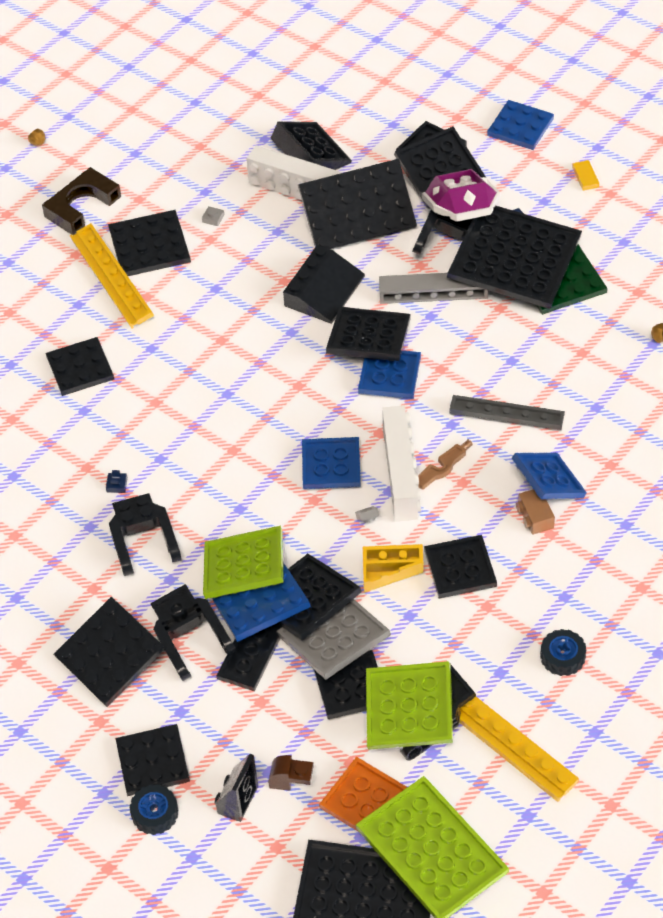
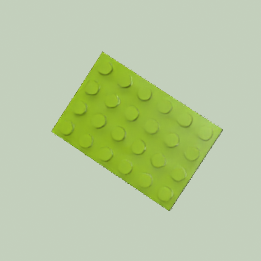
[356,776,509,918]

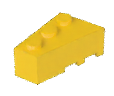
[362,544,424,593]

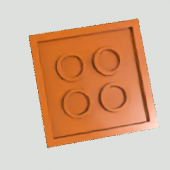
[319,756,407,832]

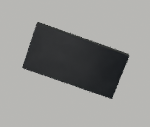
[216,623,282,692]

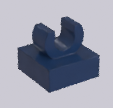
[106,470,128,493]

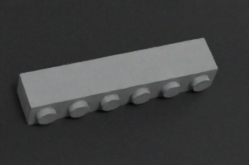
[379,273,488,304]

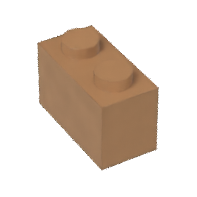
[516,489,555,535]

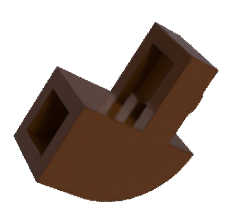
[268,755,314,791]

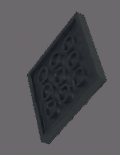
[394,126,486,209]
[108,209,191,276]
[326,306,411,361]
[277,553,362,641]
[53,596,166,707]

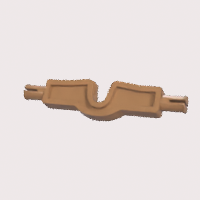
[418,439,473,490]

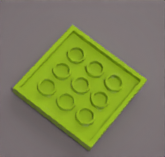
[203,525,284,599]
[366,661,453,750]

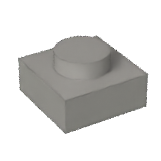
[202,206,225,227]
[355,506,380,523]

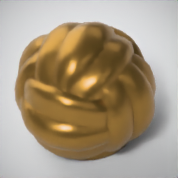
[28,128,46,146]
[651,323,663,343]

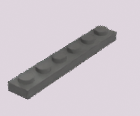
[449,395,565,430]

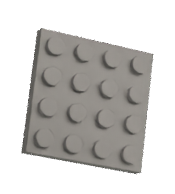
[277,599,391,680]

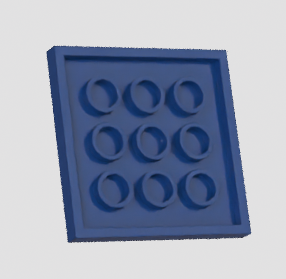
[211,562,311,642]

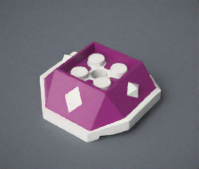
[422,169,501,221]

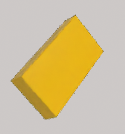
[572,160,600,191]

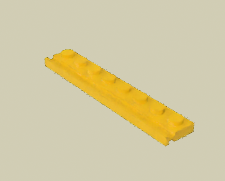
[69,223,154,329]
[459,697,579,802]

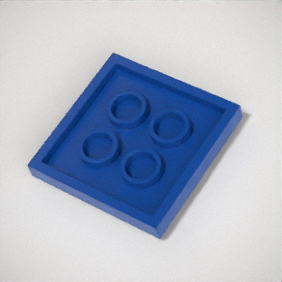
[487,99,554,151]
[358,350,421,399]
[302,437,361,489]
[512,452,587,499]

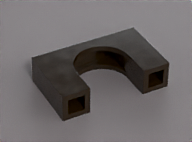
[42,167,121,235]

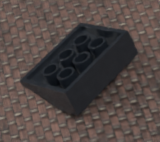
[271,121,352,170]
[283,244,365,324]

